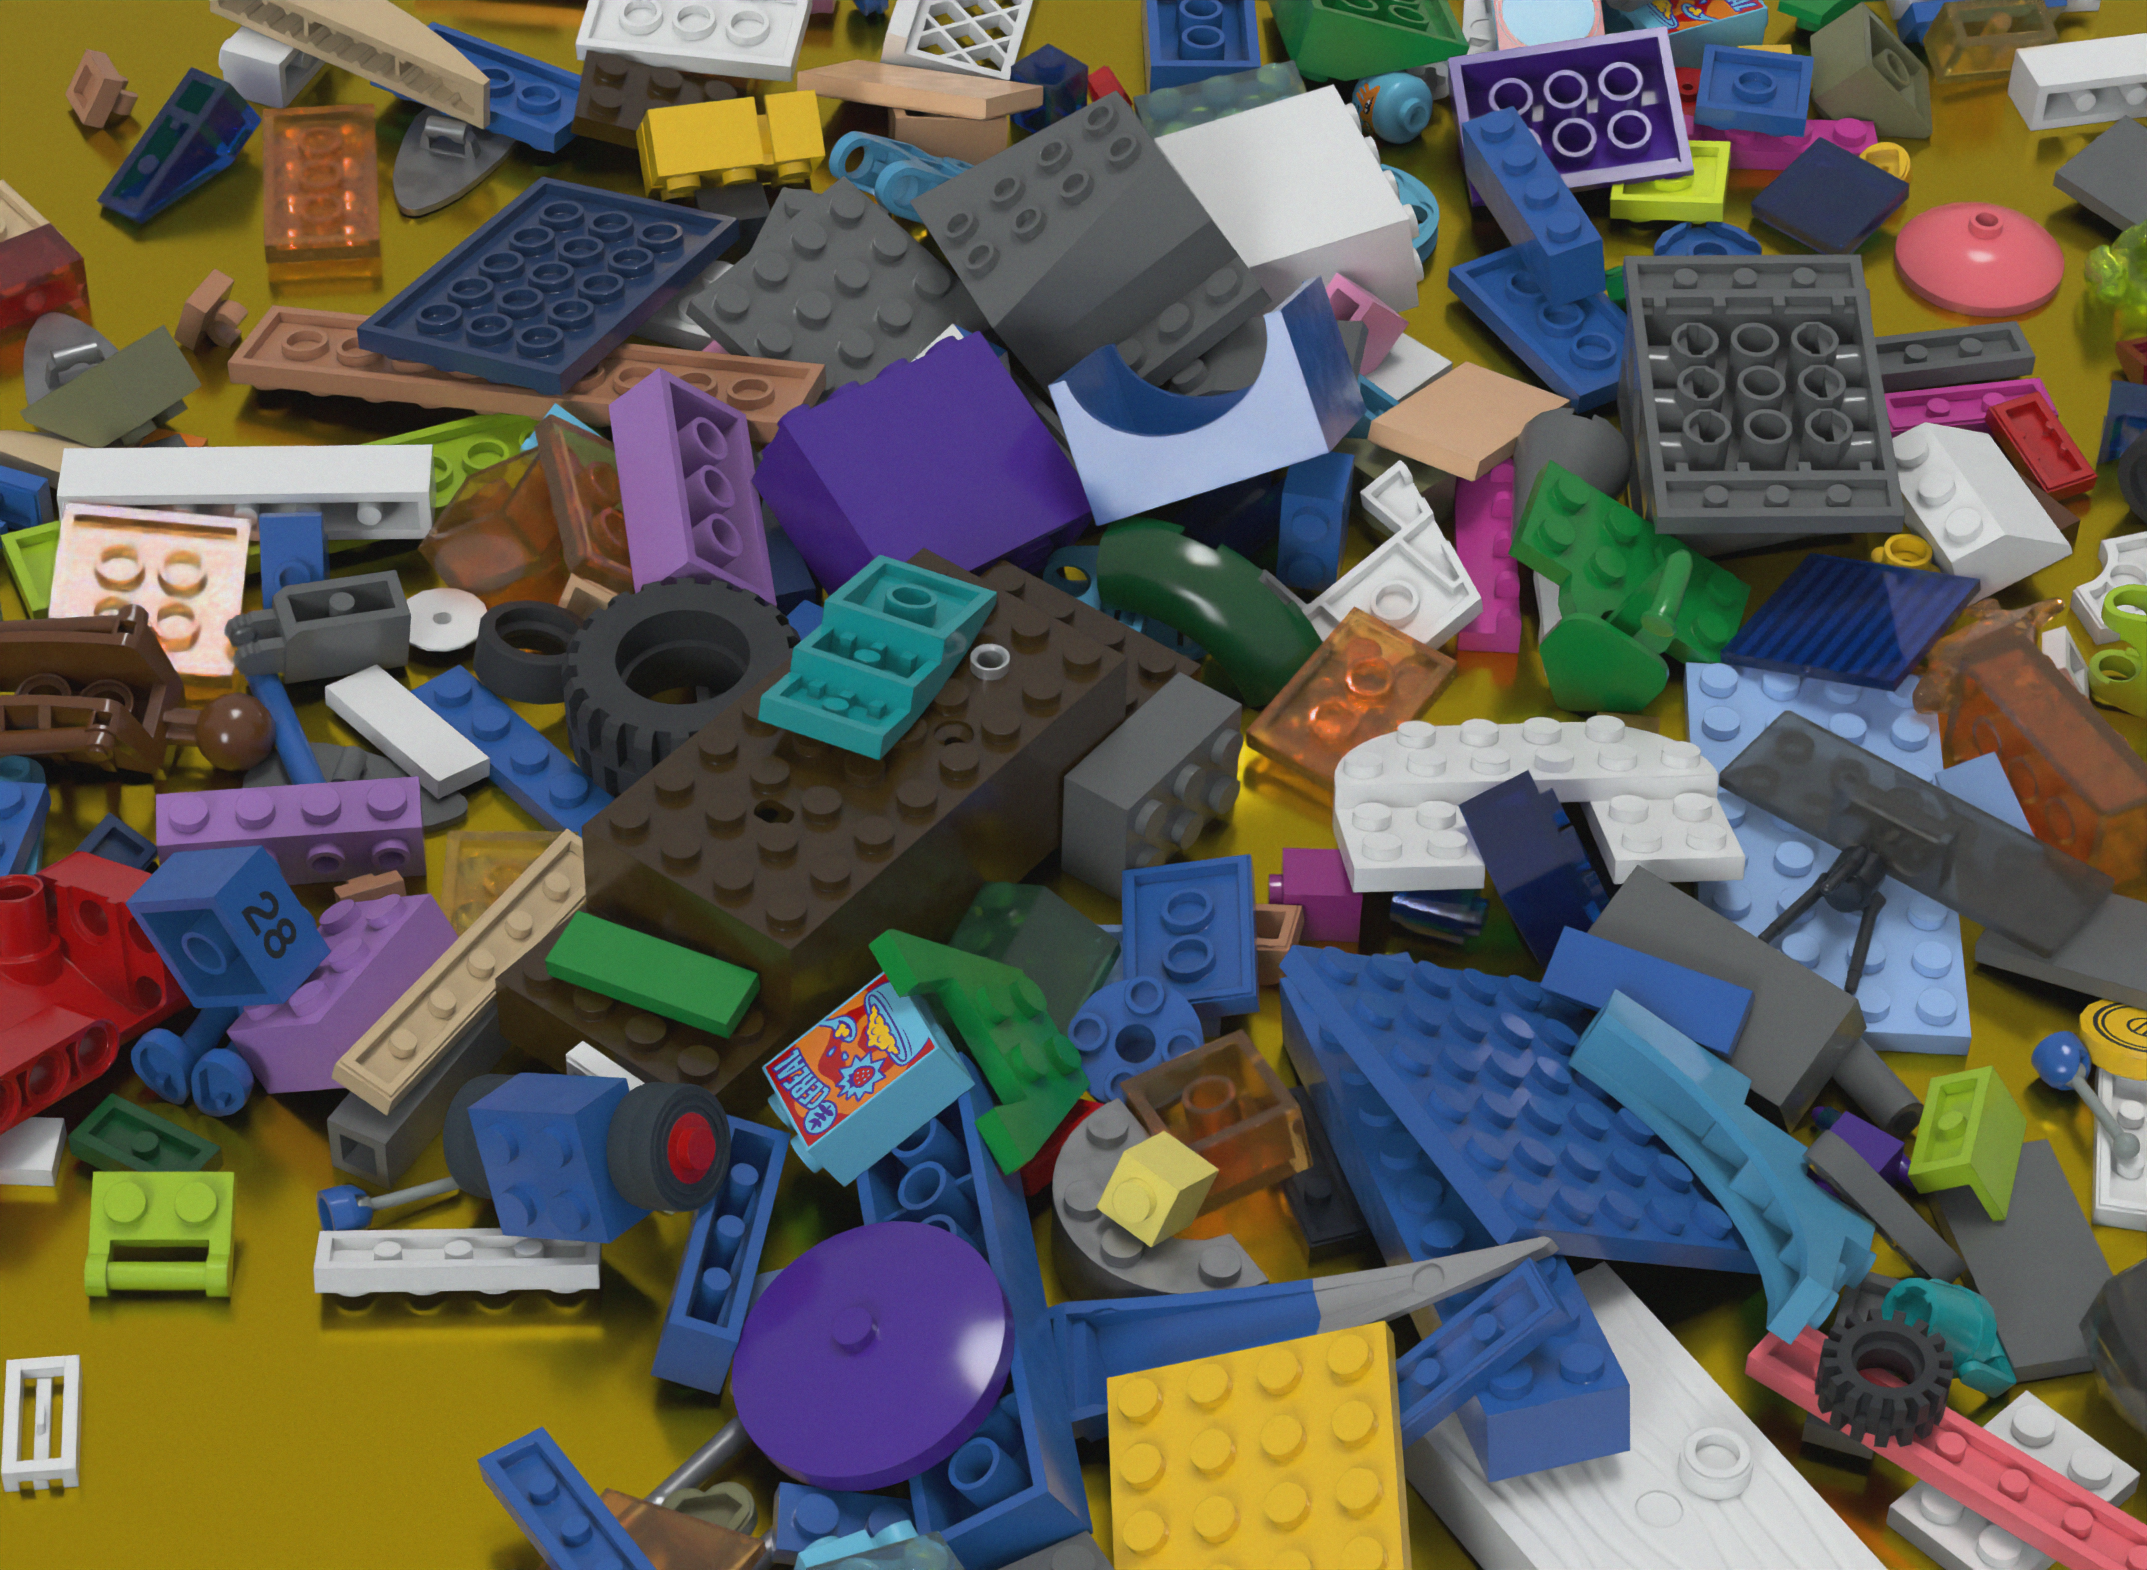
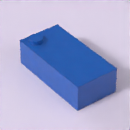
[1141,0,1261,125]

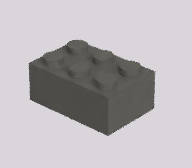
[1061,672,1244,902]

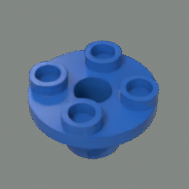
[1068,976,1205,1113]

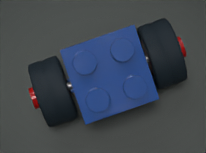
[443,1073,731,1244]

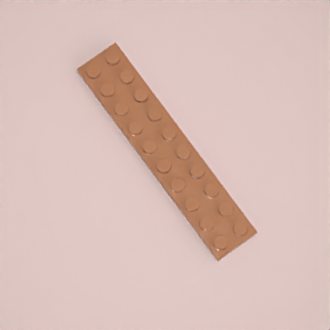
[227,305,827,446]

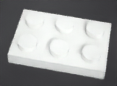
[1886,1390,2140,1570]

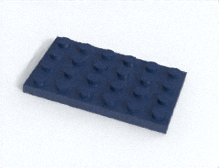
[357,177,740,396]

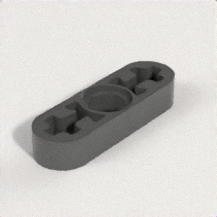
[1802,1130,1967,1284]

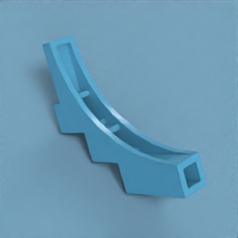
[1568,989,1877,1345]

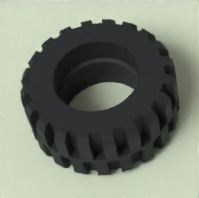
[561,578,801,796]

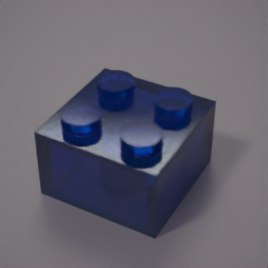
[1458,770,1611,970]

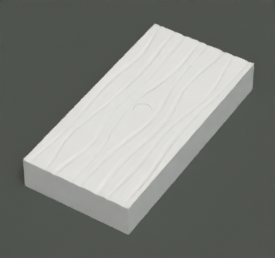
[1396,1261,1888,1570]

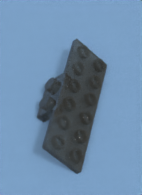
[1718,710,2115,959]

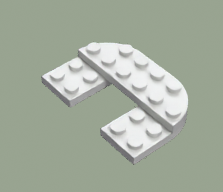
[1332,715,1745,892]

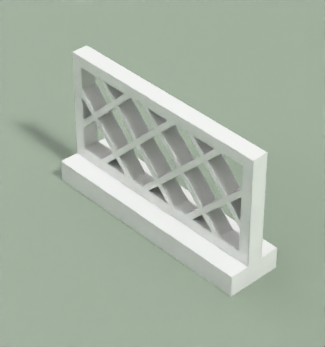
[880,0,1034,81]

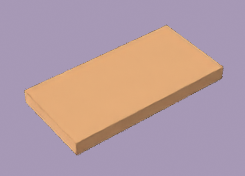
[797,60,1043,121]
[1367,361,1571,482]

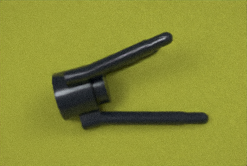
[1757,845,1886,995]

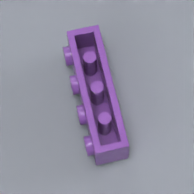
[156,776,427,885]

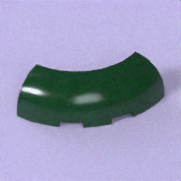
[1096,516,1333,707]

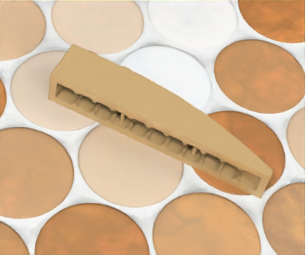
[209,0,490,130]

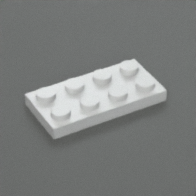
[575,0,813,82]

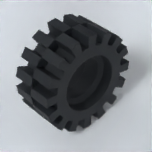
[1815,1308,1954,1448]

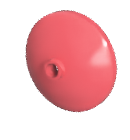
[1894,201,2065,317]

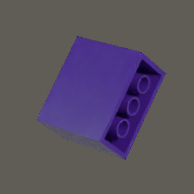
[751,331,1094,596]

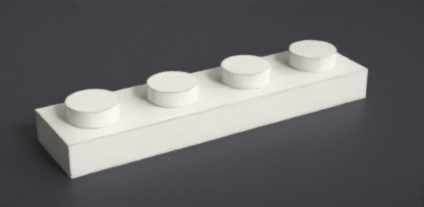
[313,1228,602,1297]

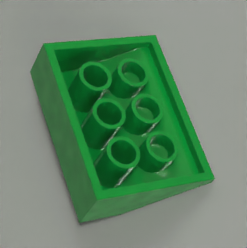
[1267,0,1470,82]

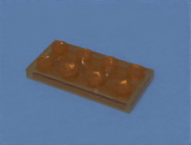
[263,104,381,264]

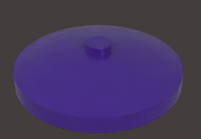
[732,1221,1015,1491]

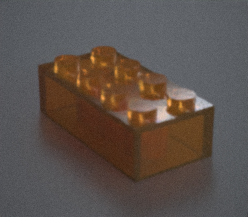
[1942,633,2147,895]

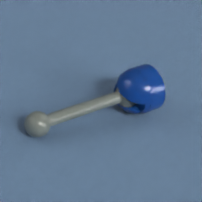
[2031,1031,2140,1160]
[316,1176,466,1231]

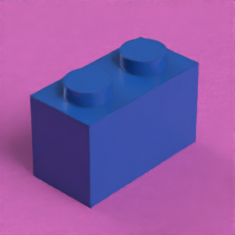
[1276,451,1355,592]

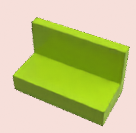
[1908,1065,2027,1222]

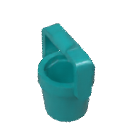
[1881,1278,2017,1398]

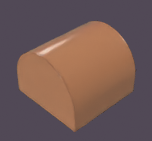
[1256,904,1304,985]

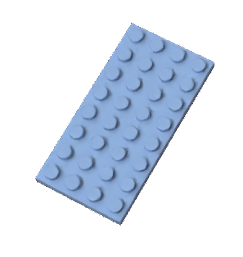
[1683,662,1972,1056]

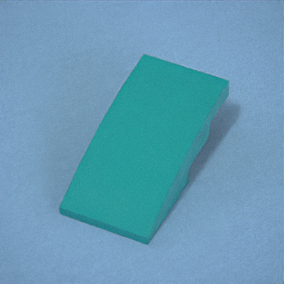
[758,555,998,760]

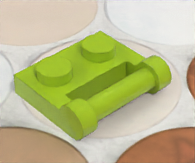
[84,1172,238,1297]

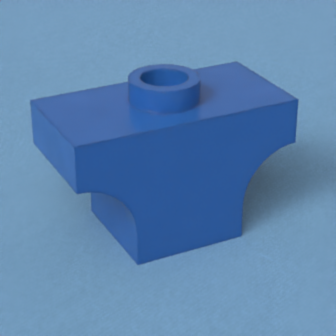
[259,512,330,610]

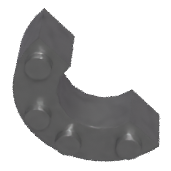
[1051,1098,1269,1301]

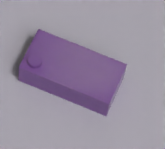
[608,367,777,607]

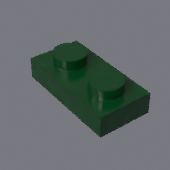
[68,1093,224,1172]

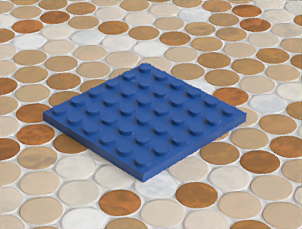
[1279,944,1761,1274]

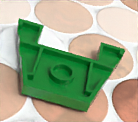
[868,929,1091,1176]

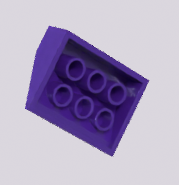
[1448,26,1694,207]

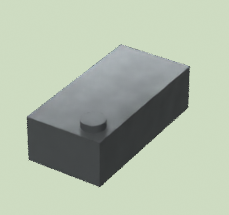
[1587,865,1867,1134]

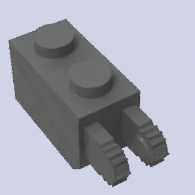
[223,570,411,684]

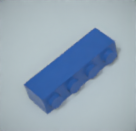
[1461,106,1606,308]
[650,1114,791,1395]

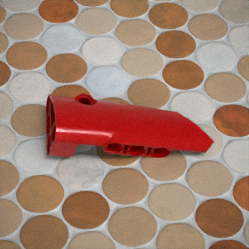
[0,851,192,1135]

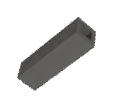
[327,1002,513,1190]

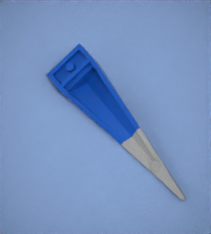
[1048,1236,1560,1443]

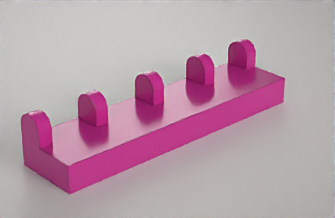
[1453,458,1522,653]

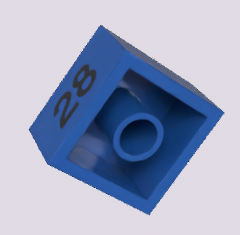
[125,845,331,1008]

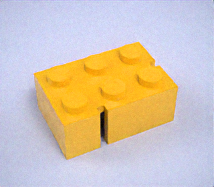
[636,89,826,204]

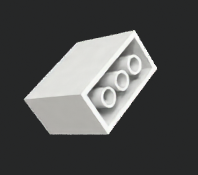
[1154,84,1424,317]

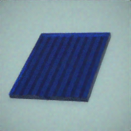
[1720,553,1981,692]

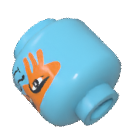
[1352,70,1433,145]

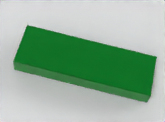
[545,911,761,1039]

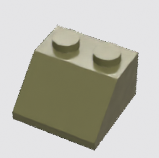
[1810,2,1933,139]
[20,325,202,448]

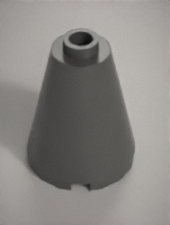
[1511,407,1632,542]

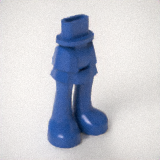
[131,1006,255,1117]

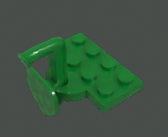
[1508,459,1751,711]

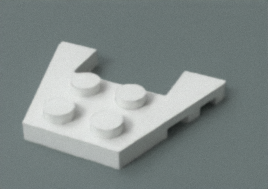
[1259,460,1484,686]

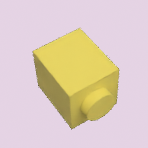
[1096,1131,1219,1247]

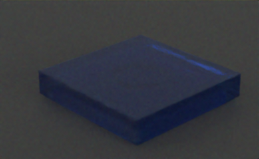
[1751,137,1909,255]

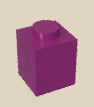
[1267,848,1363,942]

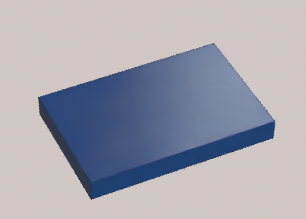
[1122,854,1260,1019]

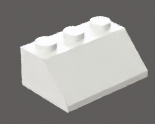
[1892,422,2073,608]

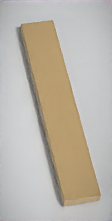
[331,829,586,1116]

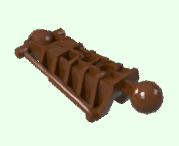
[0,604,276,781]

